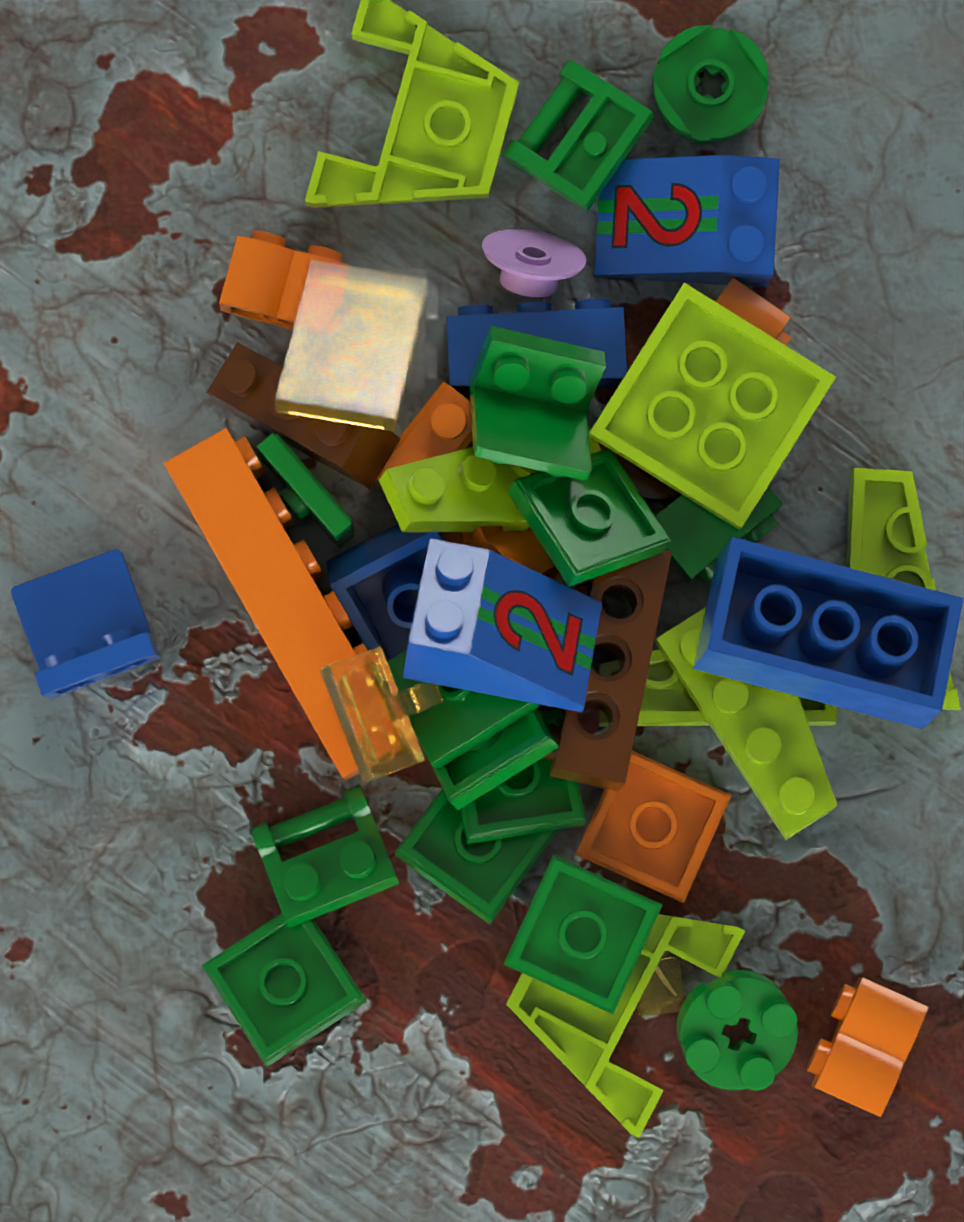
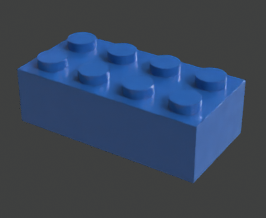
[693,537,964,729]

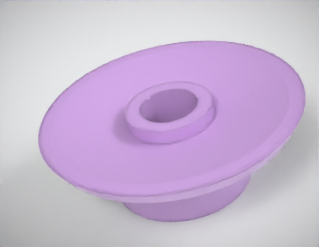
[482,229,586,297]

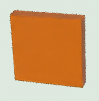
[575,750,731,903]

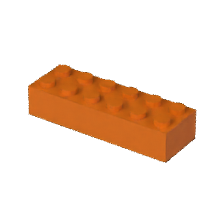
[163,428,412,781]

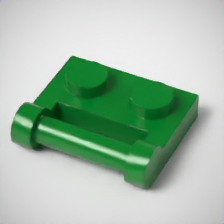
[501,60,654,212]
[250,784,400,928]

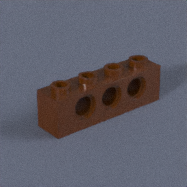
[543,551,672,791]

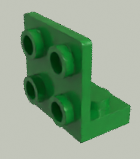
[469,326,606,480]

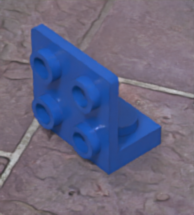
[11,549,161,699]

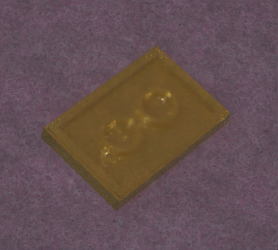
[275,260,428,432]

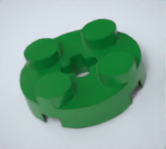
[652,25,769,146]
[676,970,798,1091]

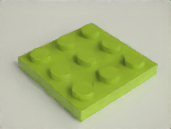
[589,282,836,530]

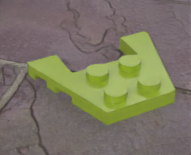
[305,0,519,208]
[506,914,745,1138]

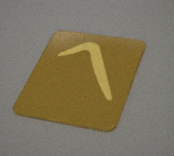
[637,957,684,1016]

